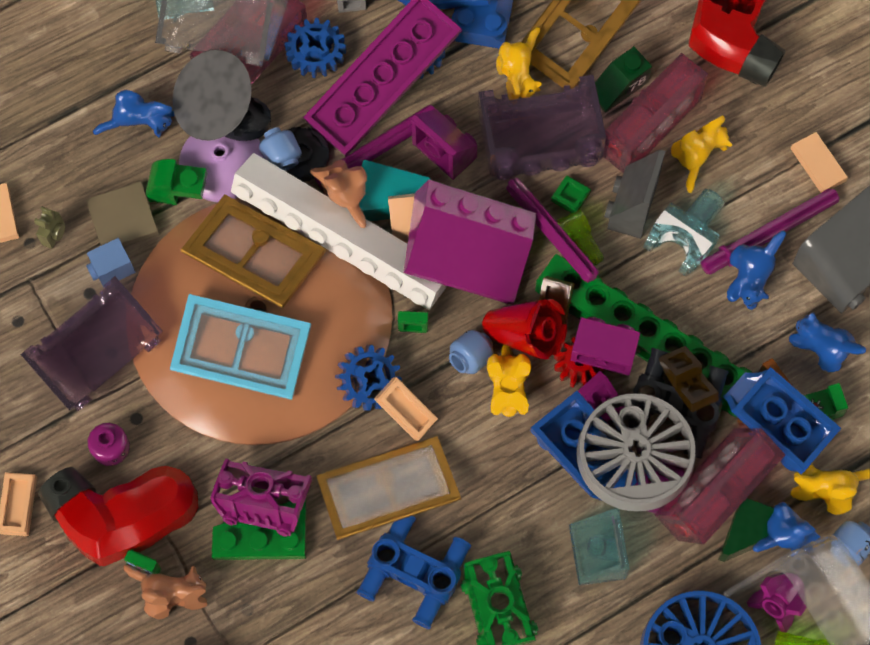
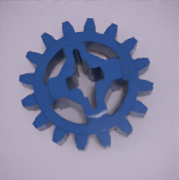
[285,18,346,78]
[335,345,402,411]

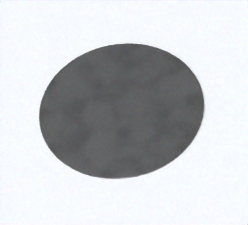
[172,50,251,141]

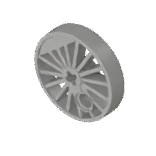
[576,393,695,512]

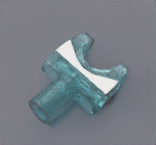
[643,189,724,276]

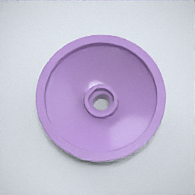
[179,136,263,202]

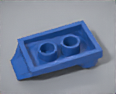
[452,0,514,49]
[723,367,841,474]
[530,391,637,501]

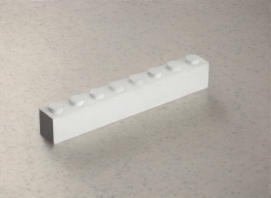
[231,153,447,310]

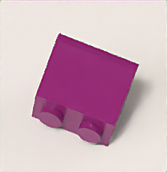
[411,109,477,180]

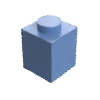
[86,238,136,288]

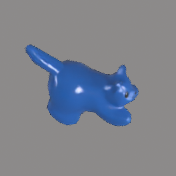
[93,90,175,138]
[727,231,786,310]
[789,313,866,372]
[753,502,823,558]

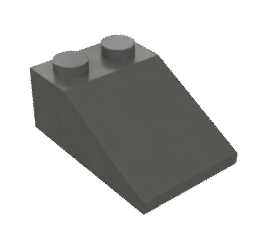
[604,150,666,239]

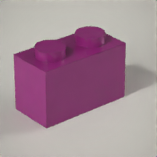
[570,317,640,375]

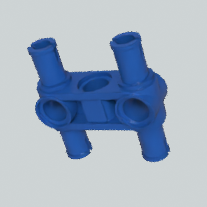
[357,516,472,629]

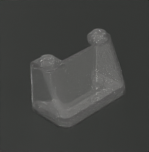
[155,0,288,66]

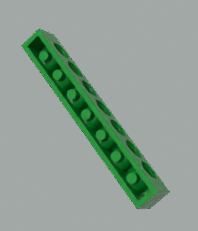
[535,254,753,418]

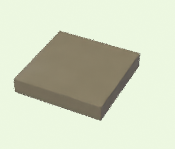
[86,181,159,247]

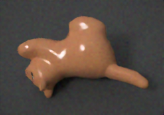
[311,160,367,228]
[123,564,208,619]

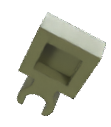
[34,206,65,249]

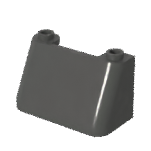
[792,185,870,314]

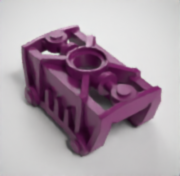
[210,458,312,537]

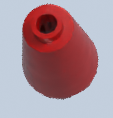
[482,299,567,360]

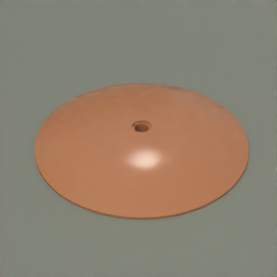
[127,198,393,445]

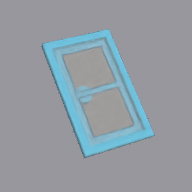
[170,294,311,400]

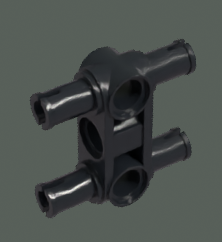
[628,348,729,459]

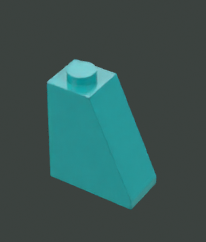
[359,160,431,221]

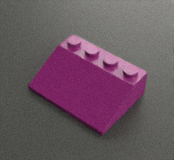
[403,180,536,305]

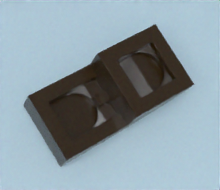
[659,346,719,412]

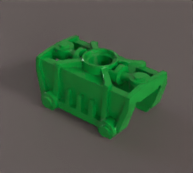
[460,551,539,645]

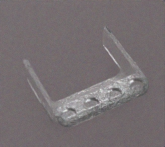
[723,535,870,645]

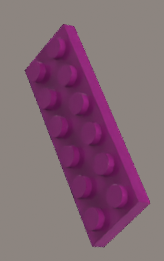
[303,0,462,157]

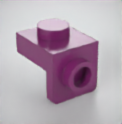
[578,371,625,426]

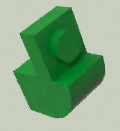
[146,159,208,205]

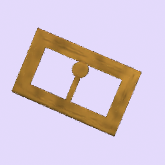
[521,0,642,94]

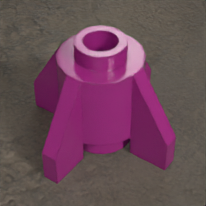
[747,572,807,633]

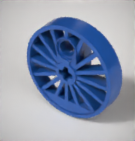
[640,591,761,645]

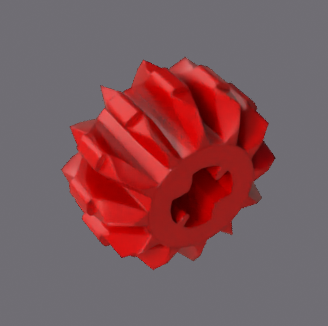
[554,337,604,388]

